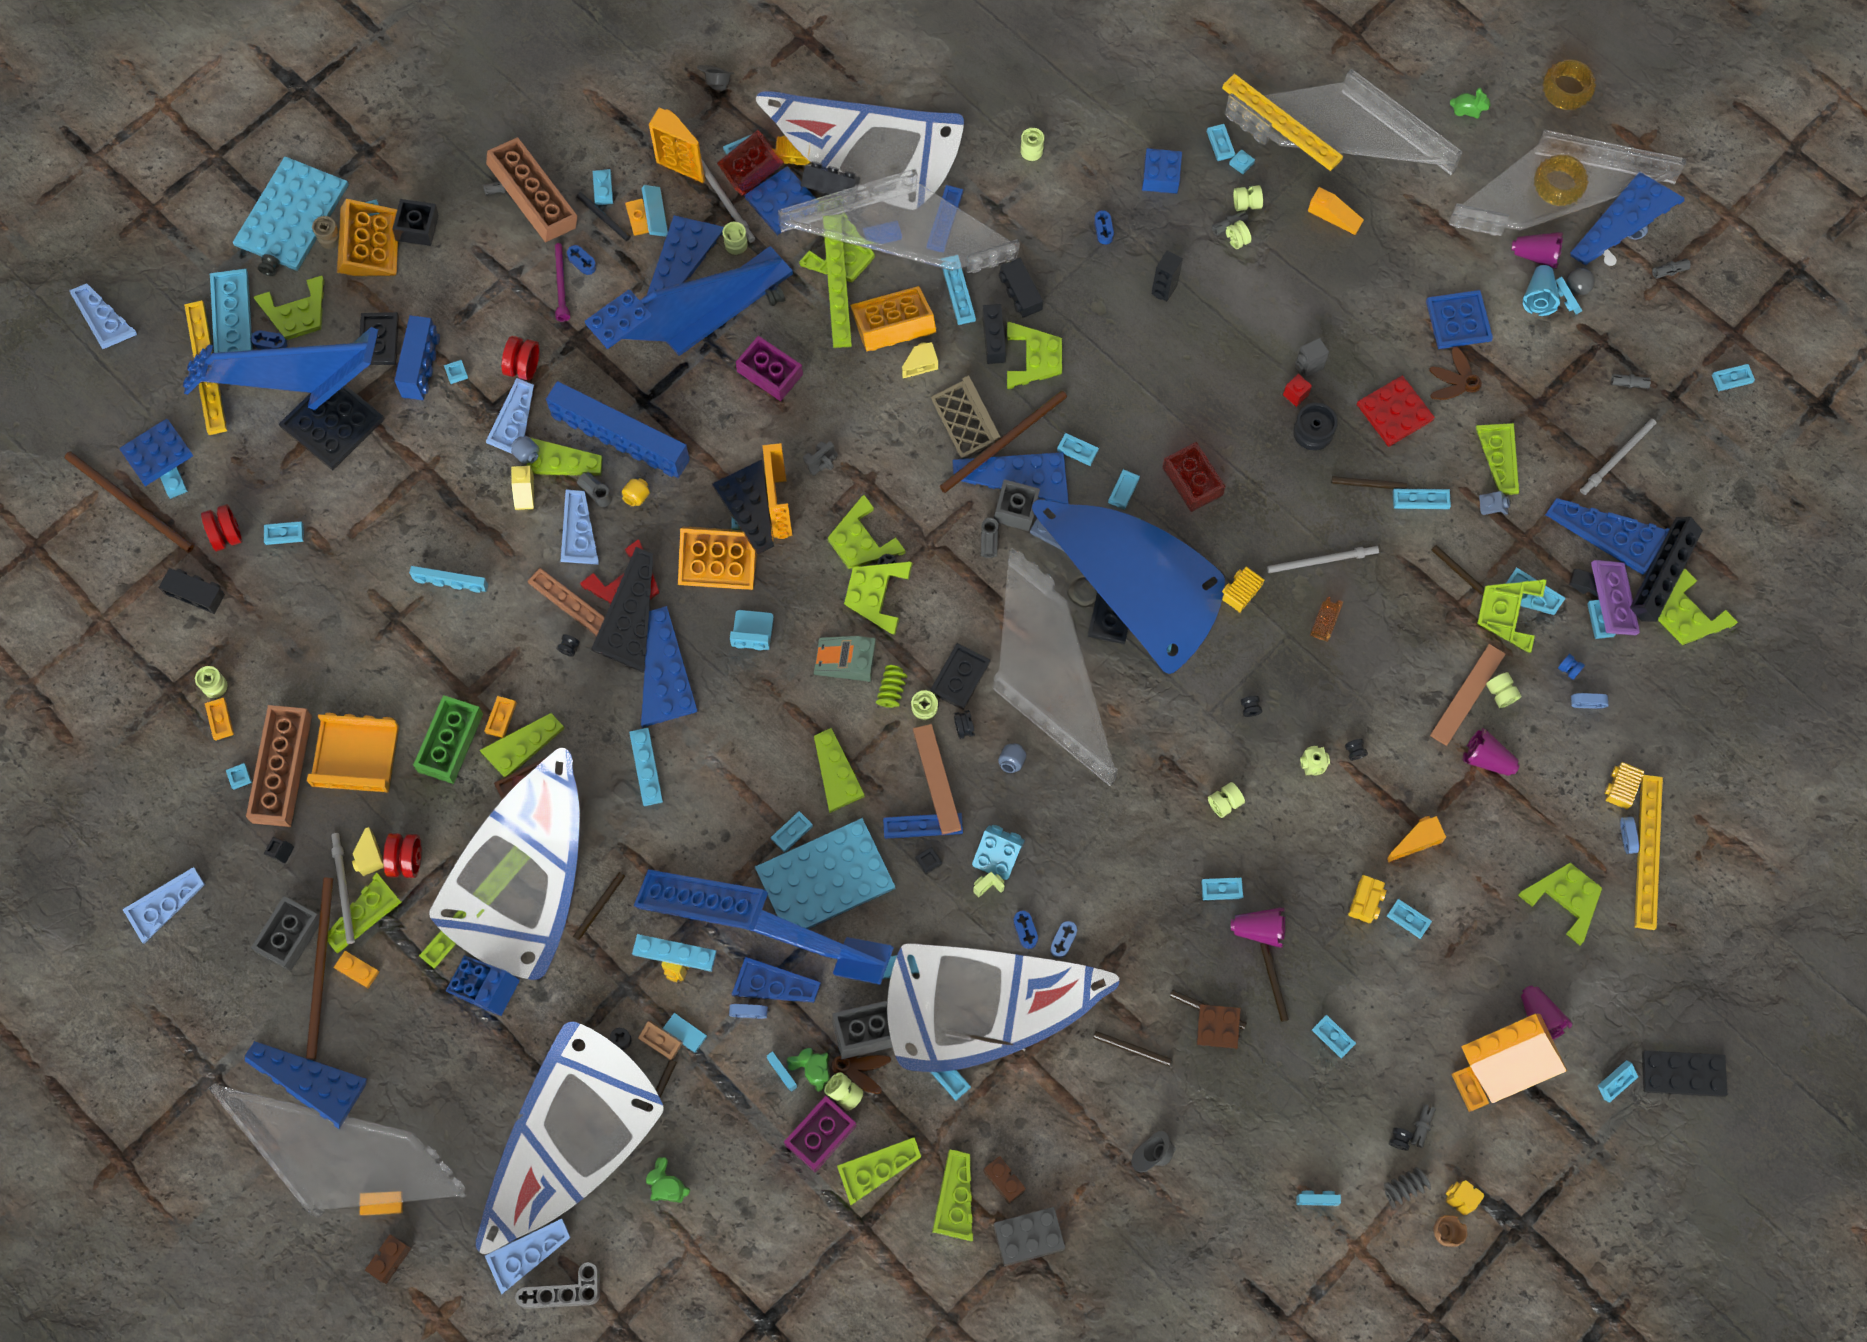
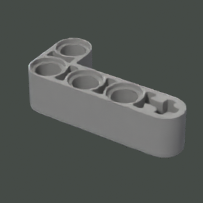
[515,1262,600,1309]

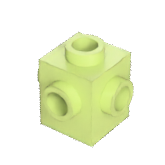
[1300,746,1330,776]

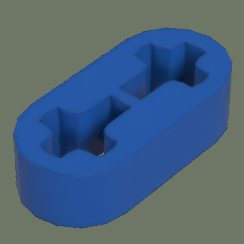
[1094,210,1114,245]
[567,245,596,275]
[251,331,287,350]
[1014,911,1038,949]

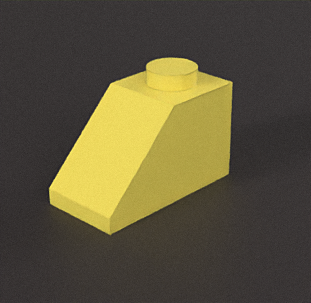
[902,342,938,378]
[511,466,534,510]
[352,827,384,876]

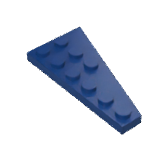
[1570,172,1684,265]
[647,215,724,295]
[952,452,1069,504]
[1546,498,1670,575]
[641,606,698,728]
[245,1041,367,1129]

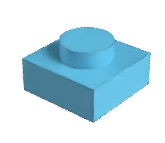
[1229,149,1255,174]
[444,360,468,384]
[226,763,252,790]

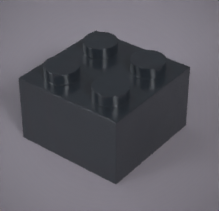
[392,199,439,246]

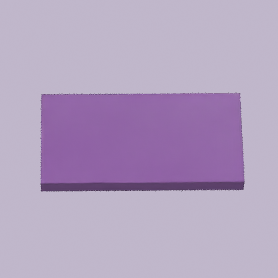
[1591,560,1640,635]

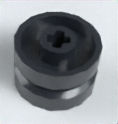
[1293,403,1338,451]

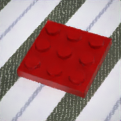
[1356,375,1435,447]

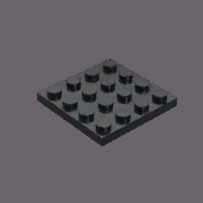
[279,385,385,471]

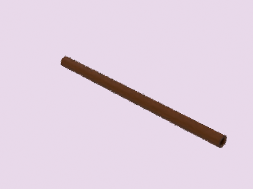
[940,391,1067,493]
[64,451,194,553]
[306,877,334,1059]

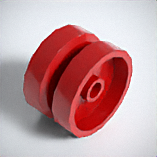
[501,336,540,381]
[201,504,242,552]
[383,833,422,878]

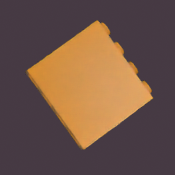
[762,443,792,539]
[307,713,399,793]

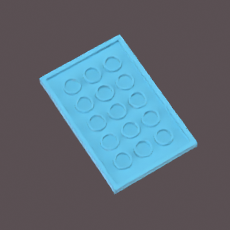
[233,156,349,271]
[755,818,896,929]

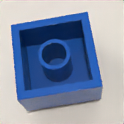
[1142,148,1182,194]

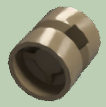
[312,216,339,249]

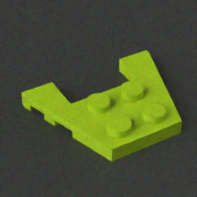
[799,213,875,283]
[254,275,325,340]
[1007,322,1062,389]
[828,495,905,569]
[844,562,913,635]
[1658,569,1738,645]
[1477,579,1547,653]
[1518,863,1602,945]

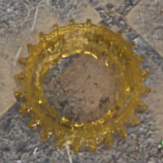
[1542,60,1596,110]
[1534,155,1589,206]

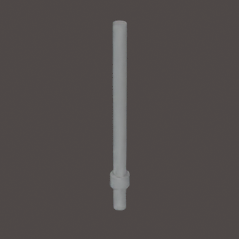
[702,160,755,243]
[1580,419,1657,495]
[1267,546,1379,573]
[331,833,355,944]

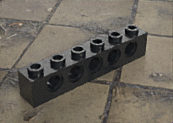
[1630,517,1703,622]

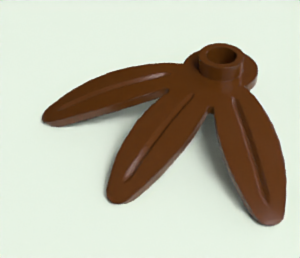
[1429,346,1482,400]
[831,1055,891,1094]

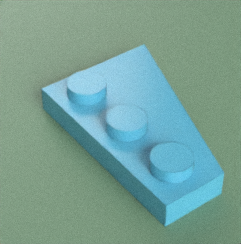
[1506,567,1565,615]

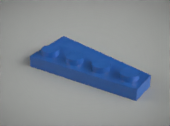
[731,957,821,1003]

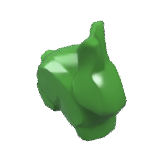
[1450,88,1491,119]
[787,1048,830,1092]
[646,1157,690,1203]

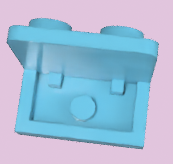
[730,610,774,650]
[972,825,1025,880]

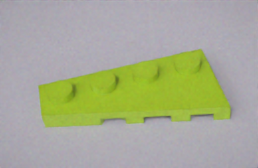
[1476,423,1519,495]
[527,437,603,476]
[480,713,565,778]
[814,728,865,813]
[328,873,401,954]
[837,1137,921,1205]
[932,1149,973,1242]

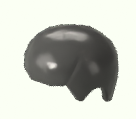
[1566,268,1595,295]

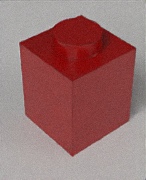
[1283,374,1312,407]

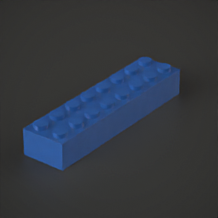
[546,381,690,478]

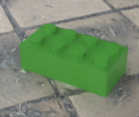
[413,695,483,784]

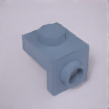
[1479,491,1510,515]

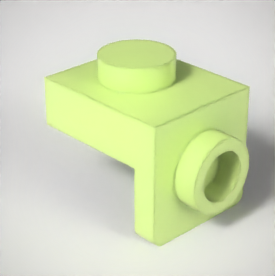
[973,872,1005,898]

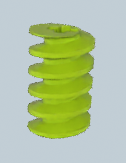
[876,665,908,708]

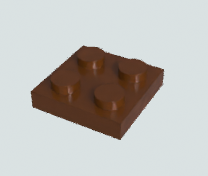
[1197,1004,1241,1049]

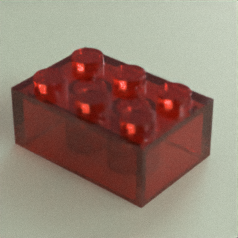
[717,130,784,196]
[1162,442,1226,512]

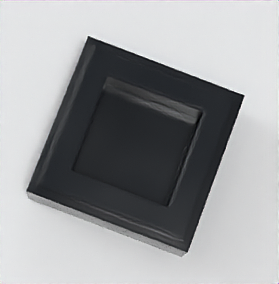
[915,847,942,875]

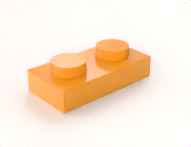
[484,696,517,738]
[205,698,234,741]
[333,951,379,989]
[1451,1066,1489,1112]

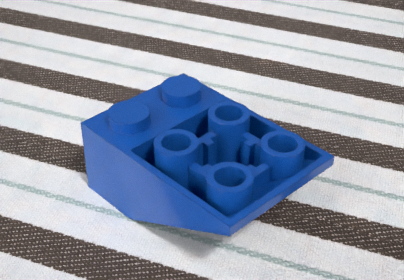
[446,955,520,1016]

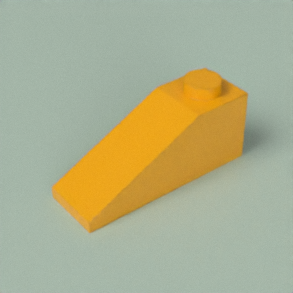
[1308,187,1364,235]
[1387,816,1446,862]

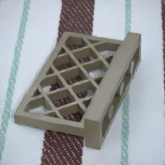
[930,375,1001,459]

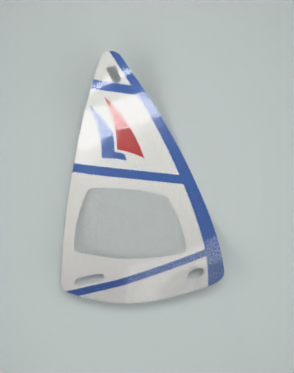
[756,91,964,210]
[429,748,579,980]
[887,944,1119,1072]
[476,1022,663,1254]

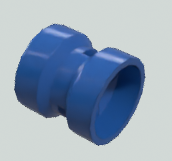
[1558,654,1585,680]

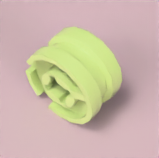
[1226,220,1251,249]
[911,690,938,720]

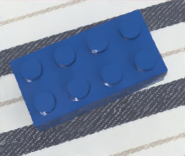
[394,315,440,400]

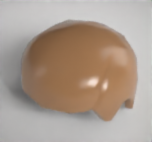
[1433,1215,1468,1247]

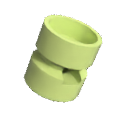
[1021,128,1044,161]
[1233,185,1263,211]
[723,222,748,255]
[195,666,228,698]
[1486,672,1522,708]
[1208,782,1245,818]
[824,1072,863,1111]

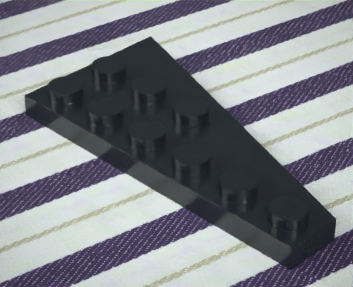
[712,459,774,555]
[591,547,654,673]

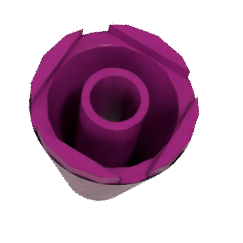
[1511,232,1563,269]
[1462,728,1520,776]
[1231,907,1285,948]
[1521,985,1572,1040]

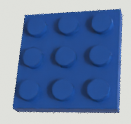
[745,166,820,235]
[1426,290,1493,349]
[119,419,193,486]

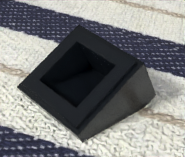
[264,837,294,863]

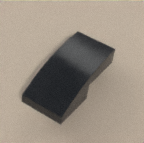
[1569,569,1599,598]

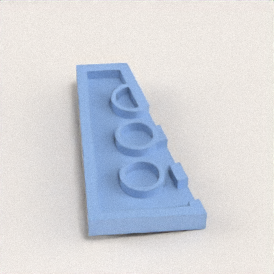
[70,283,137,349]
[486,378,534,454]
[561,490,599,565]
[123,867,205,944]
[485,1219,571,1294]

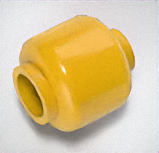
[622,478,650,507]

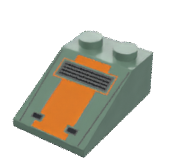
[814,636,876,682]

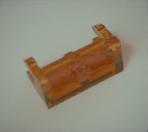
[1310,597,1343,642]

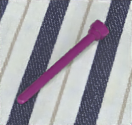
[555,243,570,322]

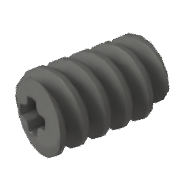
[1384,1167,1431,1208]

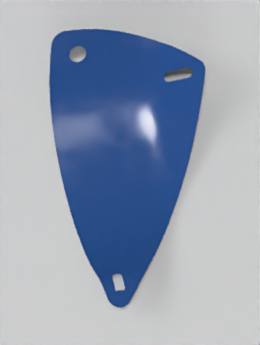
[1032,500,1225,674]

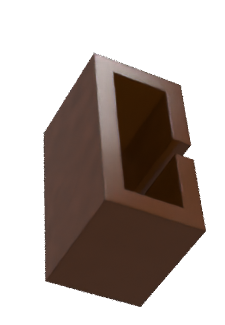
[983,1156,1026,1204]
[365,1234,412,1284]

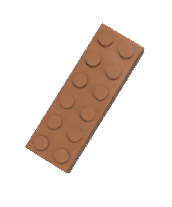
[486,137,577,243]
[246,705,312,827]

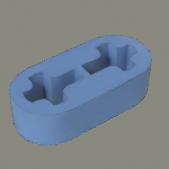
[1571,693,1609,708]
[1620,817,1639,854]
[1050,921,1077,958]
[729,1004,768,1019]

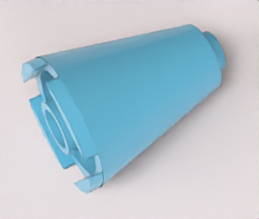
[1523,265,1560,316]

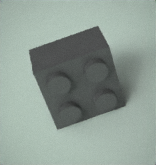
[994,479,1040,531]

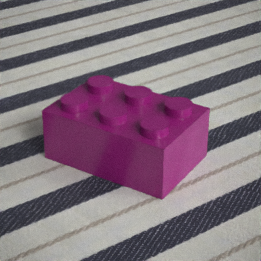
[736,336,803,401]
[784,1096,857,1173]

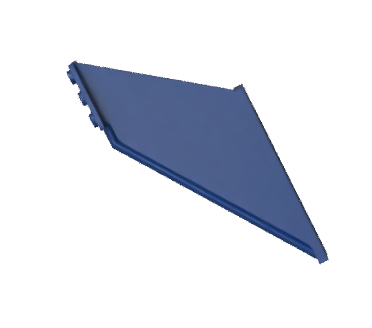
[585,246,793,356]
[183,327,378,410]
[634,870,894,984]

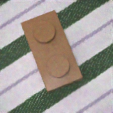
[638,1020,683,1060]

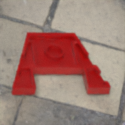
[580,540,659,604]

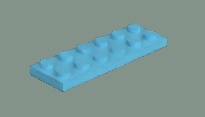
[210,269,253,353]

